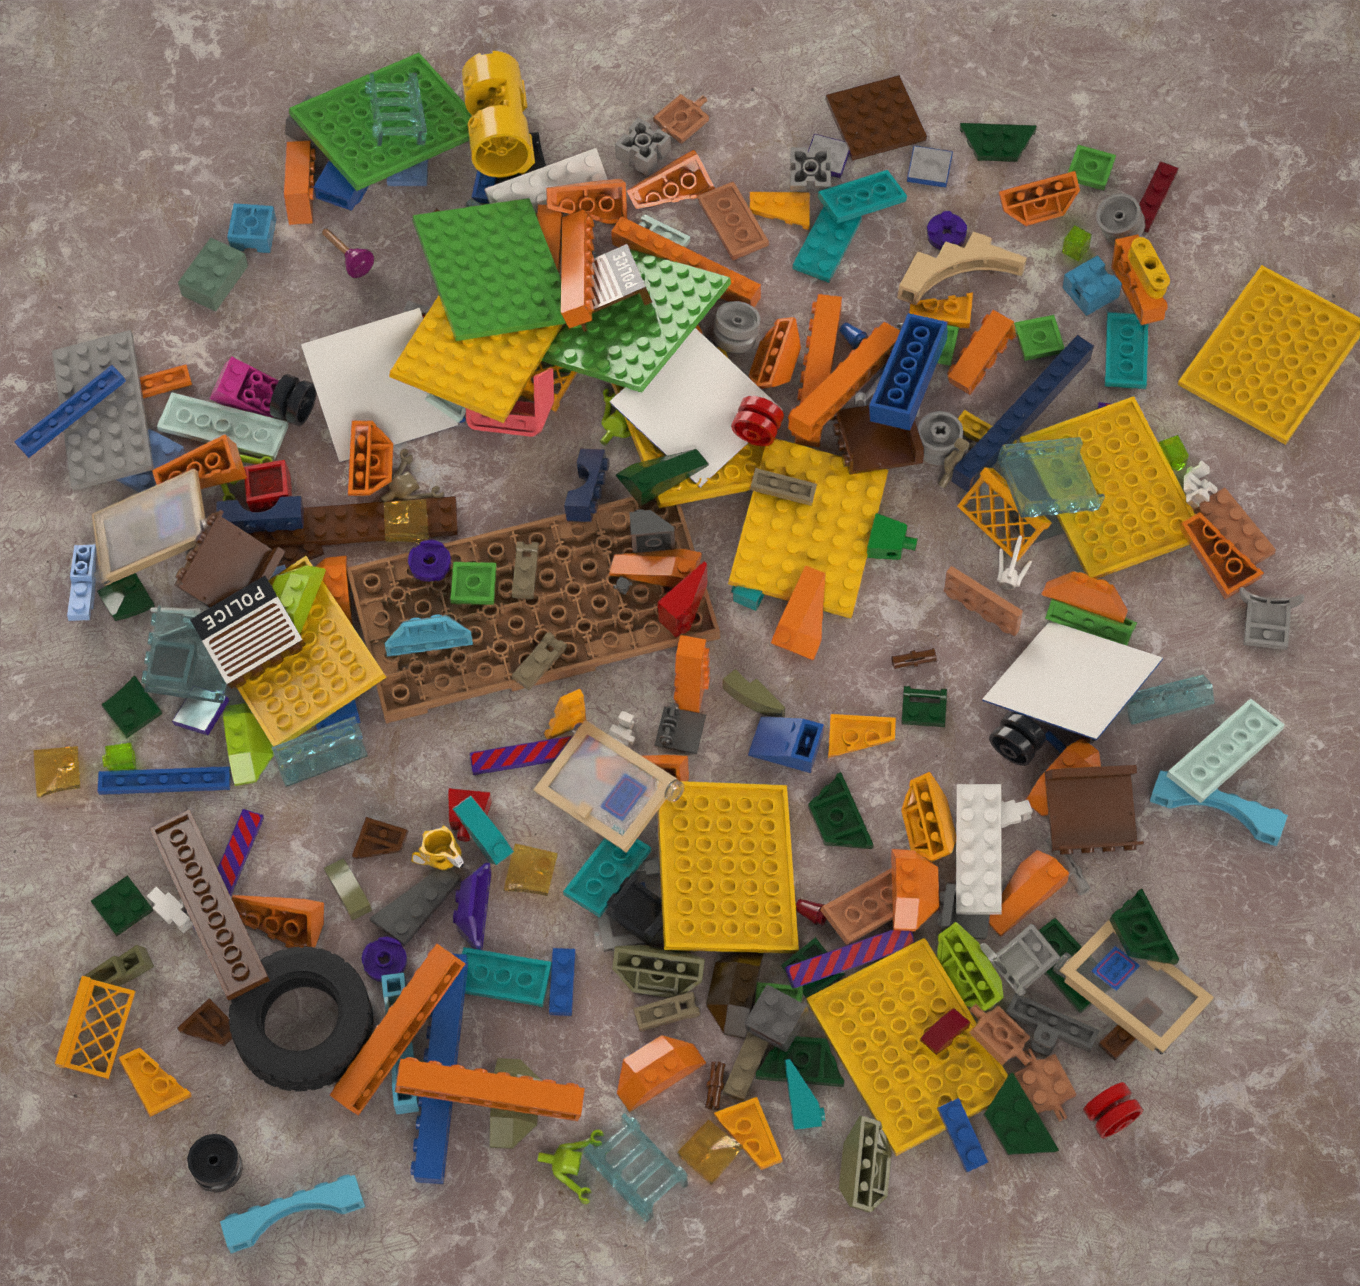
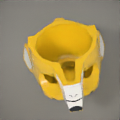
[411,825,465,870]

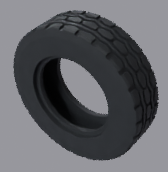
[229,946,374,1092]

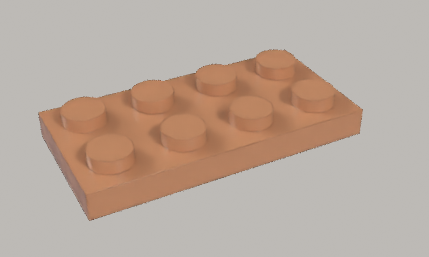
[698,181,769,260]
[1192,488,1276,565]
[944,566,1023,636]
[821,868,893,945]

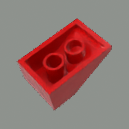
[658,561,708,638]

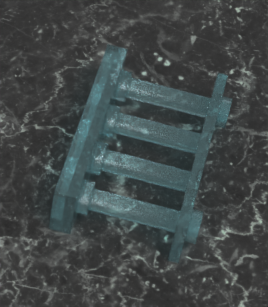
[365,73,427,146]
[271,716,368,787]
[583,1113,688,1223]

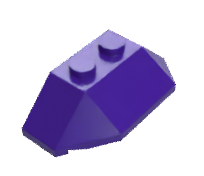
[453,863,492,950]

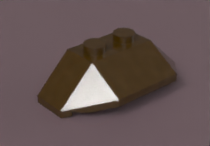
[706,952,764,1039]

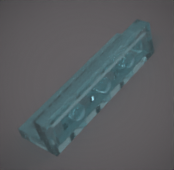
[1125,675,1215,725]

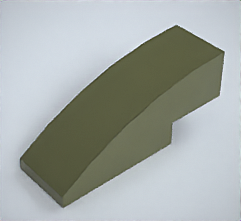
[722,669,785,718]
[324,858,372,921]
[79,945,154,997]

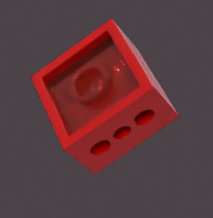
[244,460,292,512]

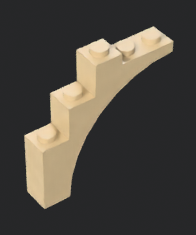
[897,231,1027,305]

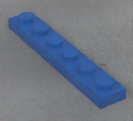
[14,365,126,458]
[97,766,231,795]

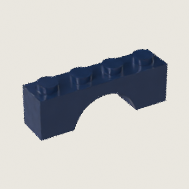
[564,448,610,522]
[216,496,304,533]

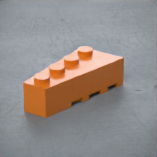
[1179,512,1264,600]
[674,635,710,713]

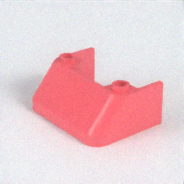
[466,368,554,437]

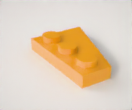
[750,192,810,230]
[909,292,973,328]
[544,689,586,740]
[828,714,896,758]
[119,1047,191,1117]
[714,1097,783,1170]

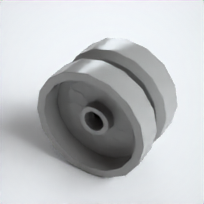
[1096,193,1145,245]
[712,301,761,353]
[918,411,963,465]

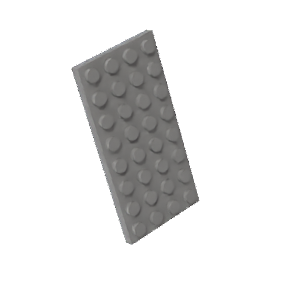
[52,330,154,490]

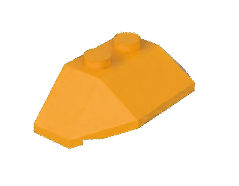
[901,772,956,862]

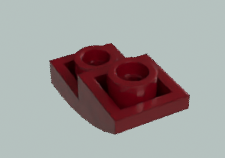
[920,1008,971,1055]

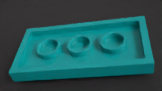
[818,170,907,224]
[792,206,862,283]
[1104,312,1148,389]
[563,825,651,918]
[462,947,552,1007]

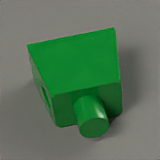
[867,513,918,560]

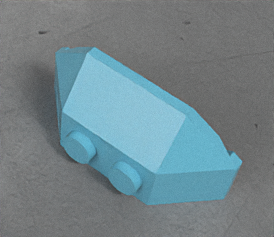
[385,615,473,657]

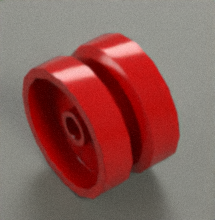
[731,396,784,446]
[1083,1082,1144,1139]

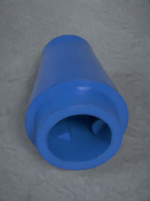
[839,322,868,349]

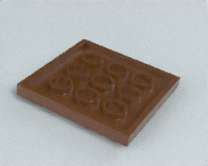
[825,75,927,161]

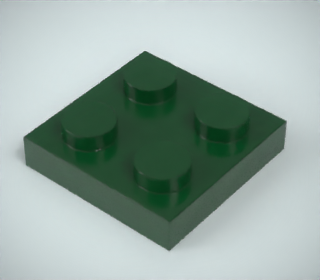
[91,875,153,937]

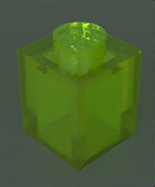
[1062,225,1092,262]
[1159,435,1189,471]
[102,742,136,771]

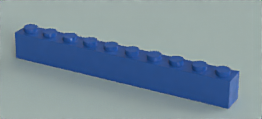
[410,954,469,1185]

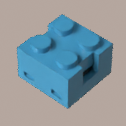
[227,203,277,253]
[1062,255,1122,316]

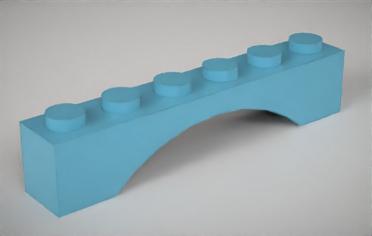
[1150,770,1288,847]
[382,973,419,1114]
[220,1175,365,1253]

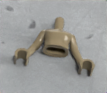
[938,438,977,488]
[380,449,445,503]

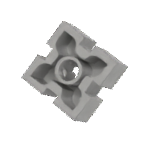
[615,117,671,176]
[790,147,831,194]

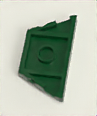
[960,123,1037,162]
[808,772,874,849]
[1109,889,1179,965]
[756,1036,844,1087]
[983,1072,1059,1155]

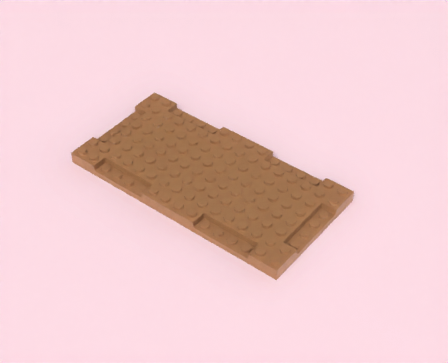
[346,497,720,723]

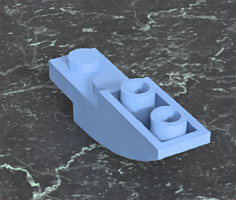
[67,544,96,621]

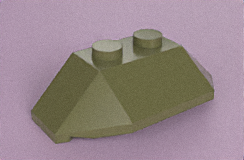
[612,945,705,998]
[489,1058,541,1149]
[839,1116,892,1213]

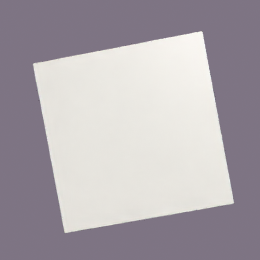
[301,308,458,462]
[610,328,783,487]
[982,621,1163,740]

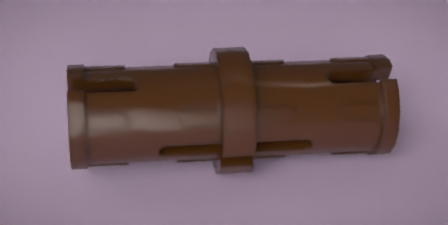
[891,648,937,670]
[705,1061,726,1110]

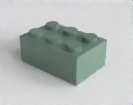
[178,237,248,312]

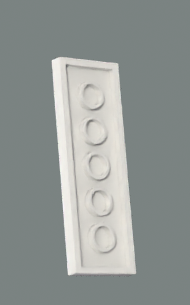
[484,148,608,212]
[956,784,1002,915]

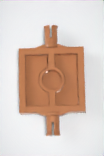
[653,94,709,144]
[969,1004,1032,1066]
[1014,1049,1076,1122]

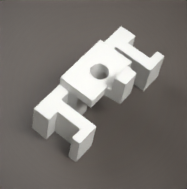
[1184,460,1217,509]
[600,711,635,757]
[1001,800,1033,828]
[147,887,193,934]

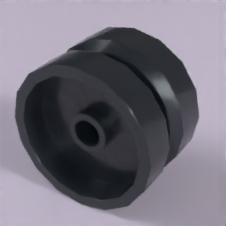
[270,374,317,426]
[989,711,1046,766]
[187,1134,243,1193]

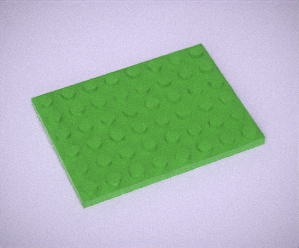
[289,53,472,191]
[412,198,566,341]
[542,249,731,393]

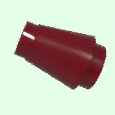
[796,898,827,925]

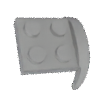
[1240,587,1304,650]
[980,923,1062,996]

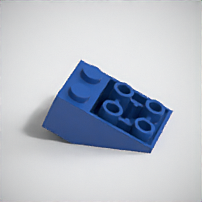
[748,716,824,773]

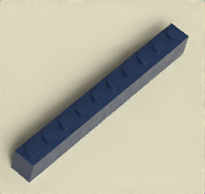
[951,335,1094,492]

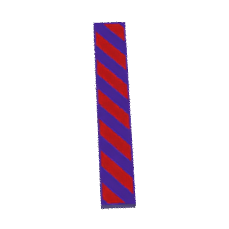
[470,735,602,775]
[193,809,264,929]
[785,930,915,989]

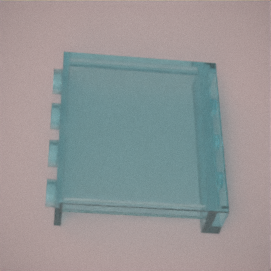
[997,437,1105,518]
[141,605,226,704]

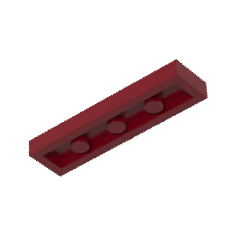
[1139,161,1179,233]

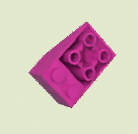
[209,356,279,418]

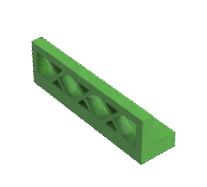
[1045,599,1137,646]

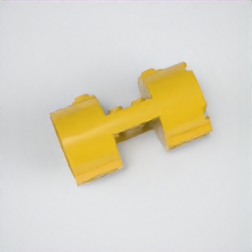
[462,51,535,178]

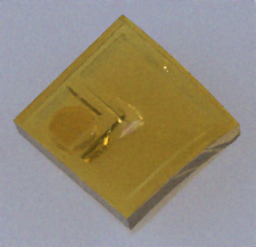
[384,499,429,543]
[33,746,81,798]
[504,843,558,896]
[677,1119,743,1185]

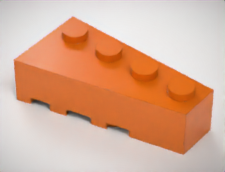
[284,141,316,225]
[1111,234,1168,325]
[947,310,1016,395]
[152,434,247,497]

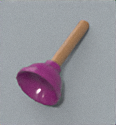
[322,229,374,278]

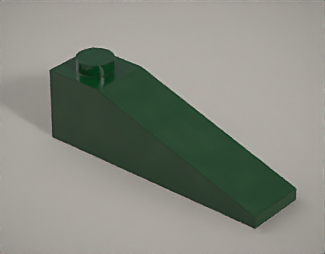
[616,449,709,506]

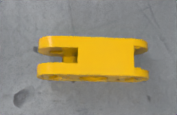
[1128,237,1170,299]

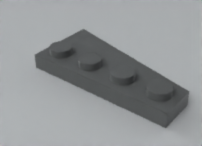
[370,869,462,946]

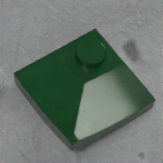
[97,573,155,621]
[101,676,162,738]
[780,937,846,998]

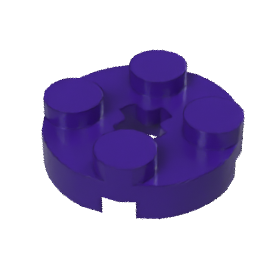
[927,211,967,250]
[408,540,451,582]
[361,937,407,982]

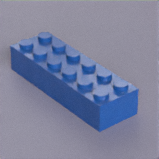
[869,313,948,430]

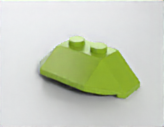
[272,565,326,634]
[223,703,274,786]
[937,922,1004,1011]

